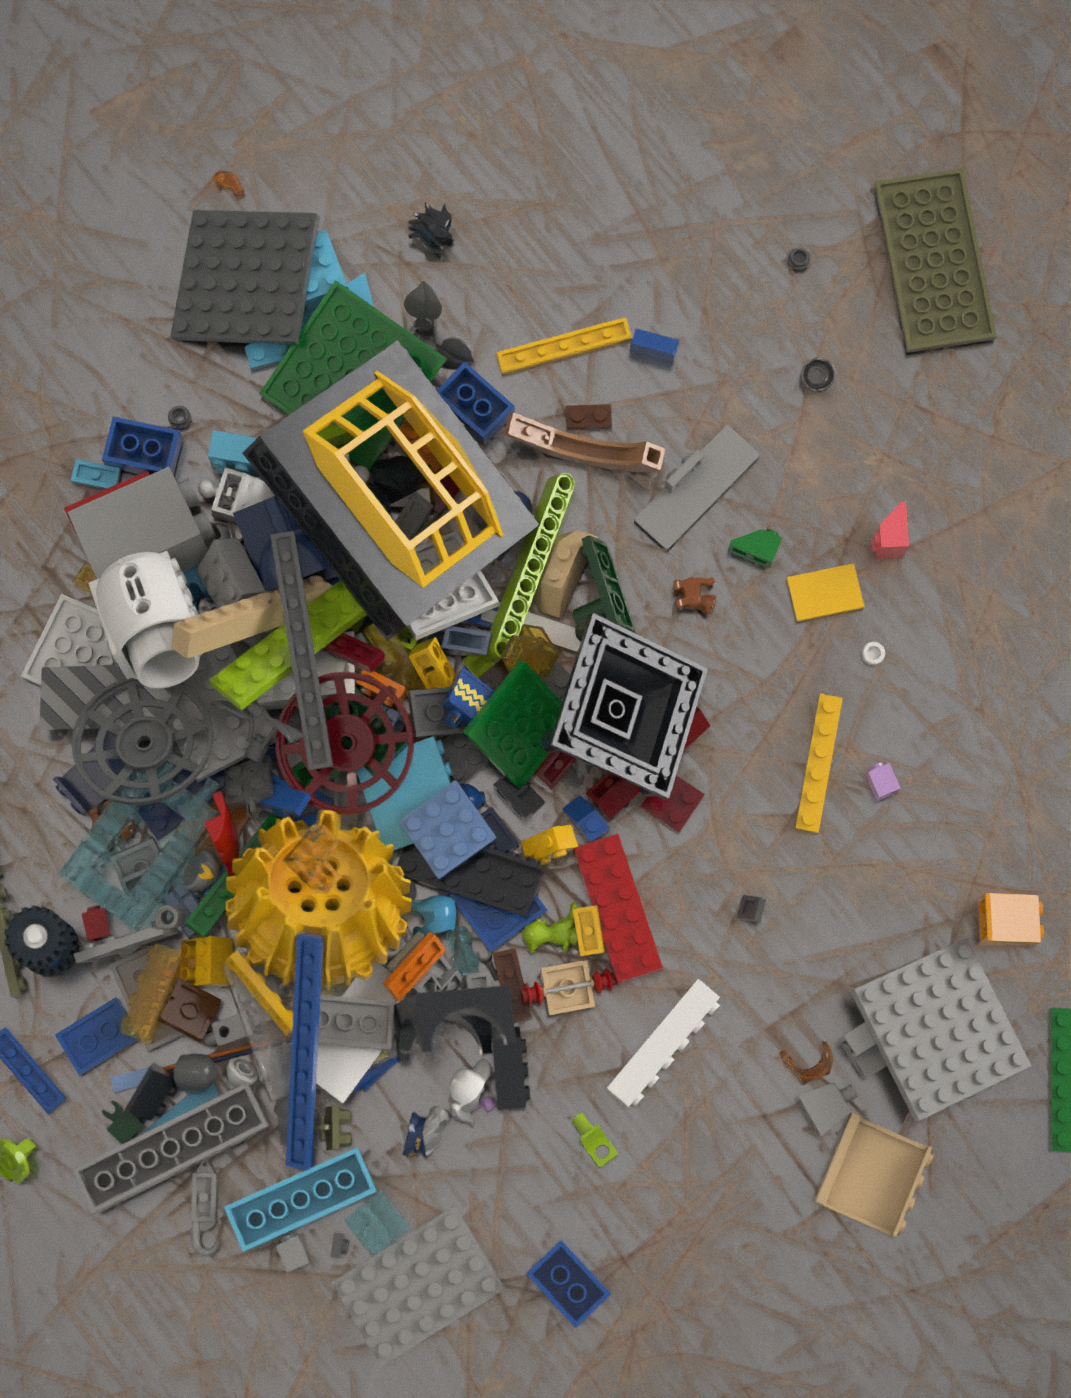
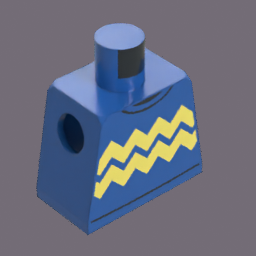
[442,668,495,728]

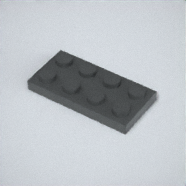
[407,682,499,739]

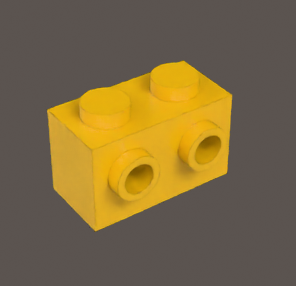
[520,824,578,865]

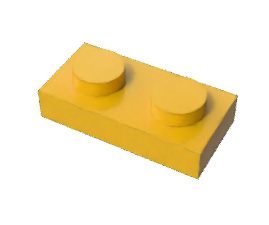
[573,905,605,956]

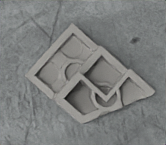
[387,932,467,994]

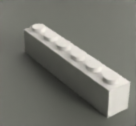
[606,979,720,1108]

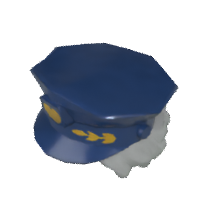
[402,1106,451,1160]

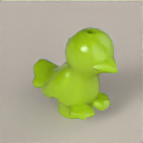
[522,902,578,954]

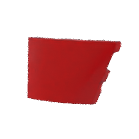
[204,791,239,876]

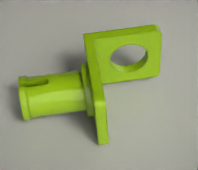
[571,1113,618,1168]

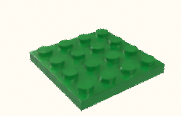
[463,660,562,789]

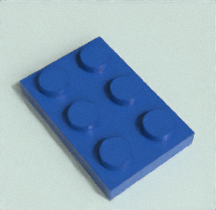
[55,997,141,1076]

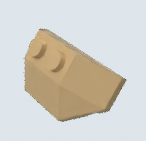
[533,530,597,619]

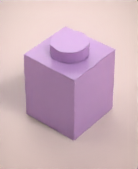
[865,762,901,801]

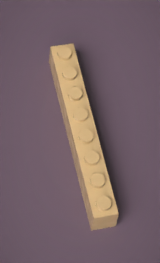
[171,575,332,659]

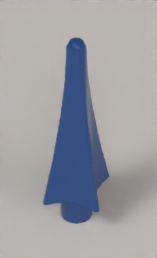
[352,1055,398,1094]

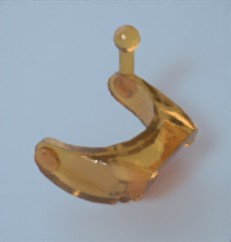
[780,1041,833,1085]

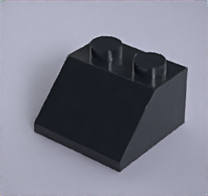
[125,1063,177,1121]

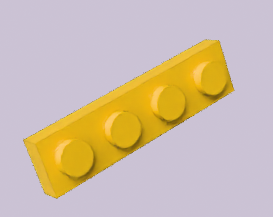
[225,951,293,1036]

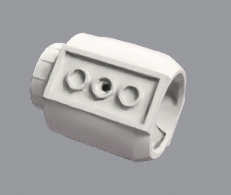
[89,551,203,688]

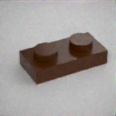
[566,404,612,430]

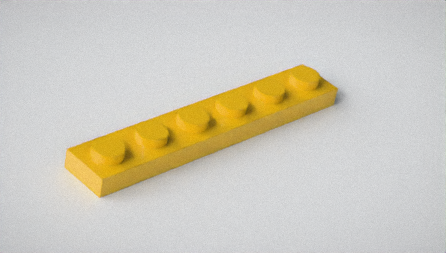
[795,694,843,834]

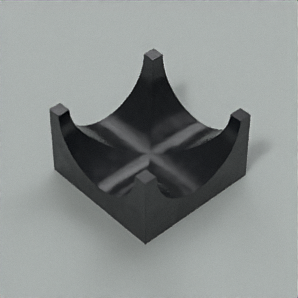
[393,985,516,1063]

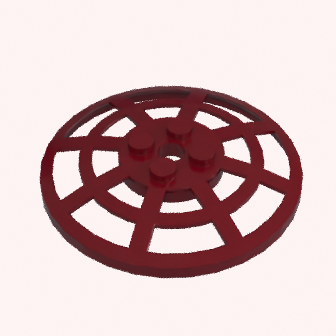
[275,672,414,814]

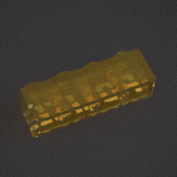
[120,943,185,1045]

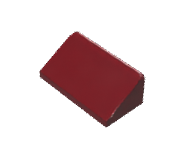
[533,751,577,790]

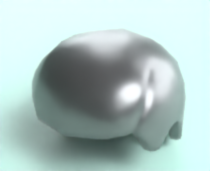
[801,358,836,392]

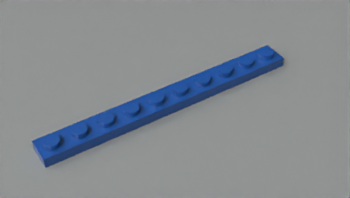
[286,932,324,1170]

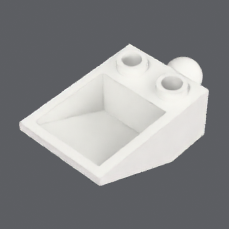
[198,467,275,524]

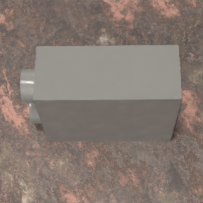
[67,467,216,579]

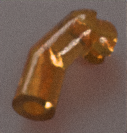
[213,171,245,197]

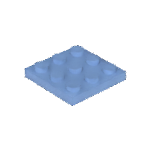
[398,780,497,879]

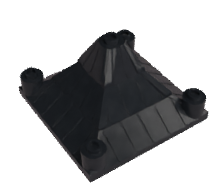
[541,613,708,799]

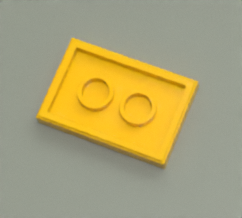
[786,563,864,622]

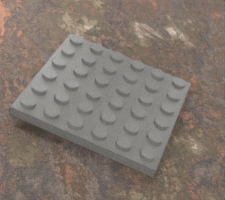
[850,938,1032,1123]

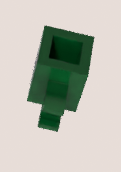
[102,1100,146,1144]

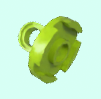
[0,1138,37,1184]

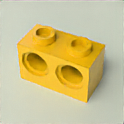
[408,637,456,689]

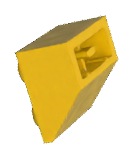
[180,936,233,988]

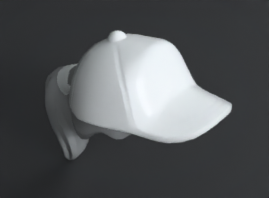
[450,1059,491,1128]

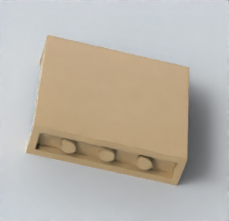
[814,1112,934,1237]

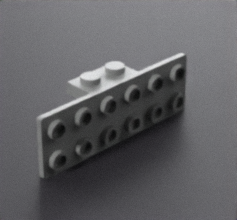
[635,425,760,550]

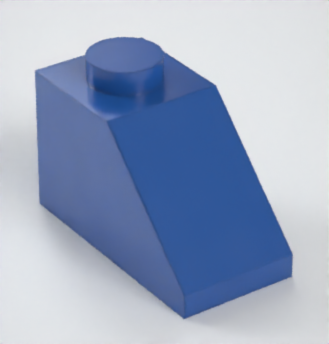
[562,795,610,843]

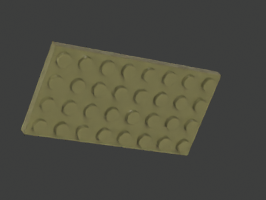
[874,168,997,353]

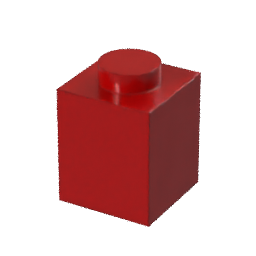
[81,905,114,943]

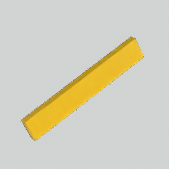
[496,317,632,375]

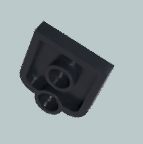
[371,456,432,498]

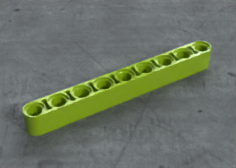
[486,473,575,661]

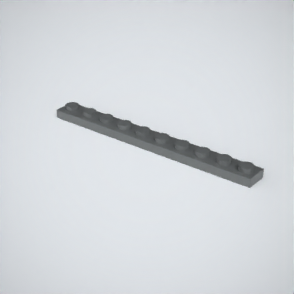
[270,531,333,770]

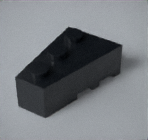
[492,1026,530,1110]

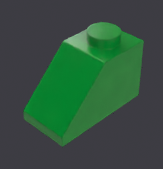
[728,529,782,568]

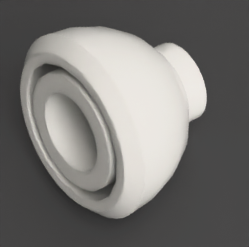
[226,1058,258,1089]

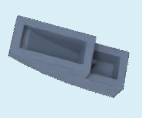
[422,626,492,656]

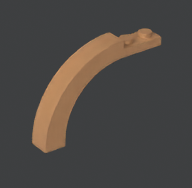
[504,412,666,472]

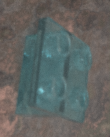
[344,1191,410,1257]

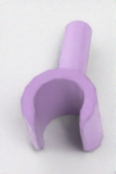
[473,1096,497,1112]

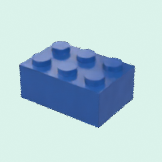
[437,362,515,446]
[102,416,183,476]
[526,1240,611,1328]

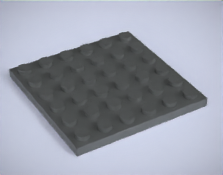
[170,210,320,345]

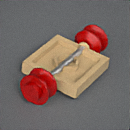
[520,960,615,1015]

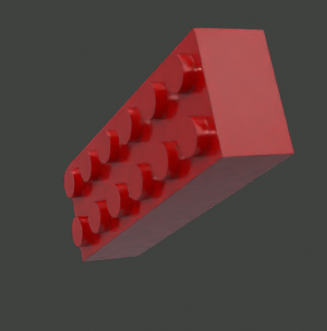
[573,834,663,985]

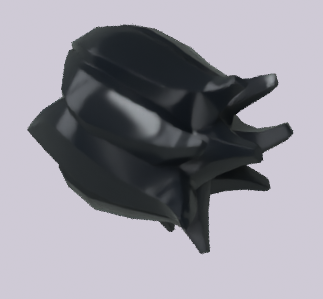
[408,202,454,253]

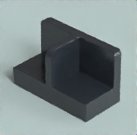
[493,777,545,822]

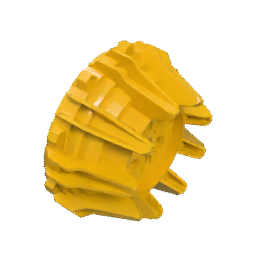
[226,810,412,990]

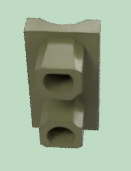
[314,1105,351,1150]

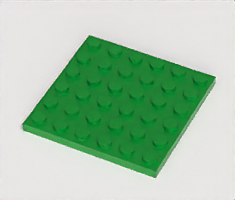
[259,280,447,471]

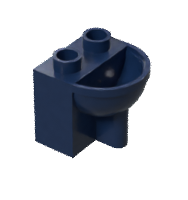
[233,496,337,591]

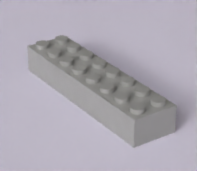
[72,1082,270,1214]

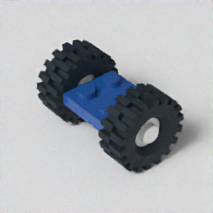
[4,905,80,977]

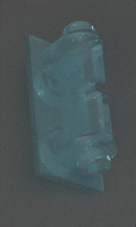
[446,926,479,976]

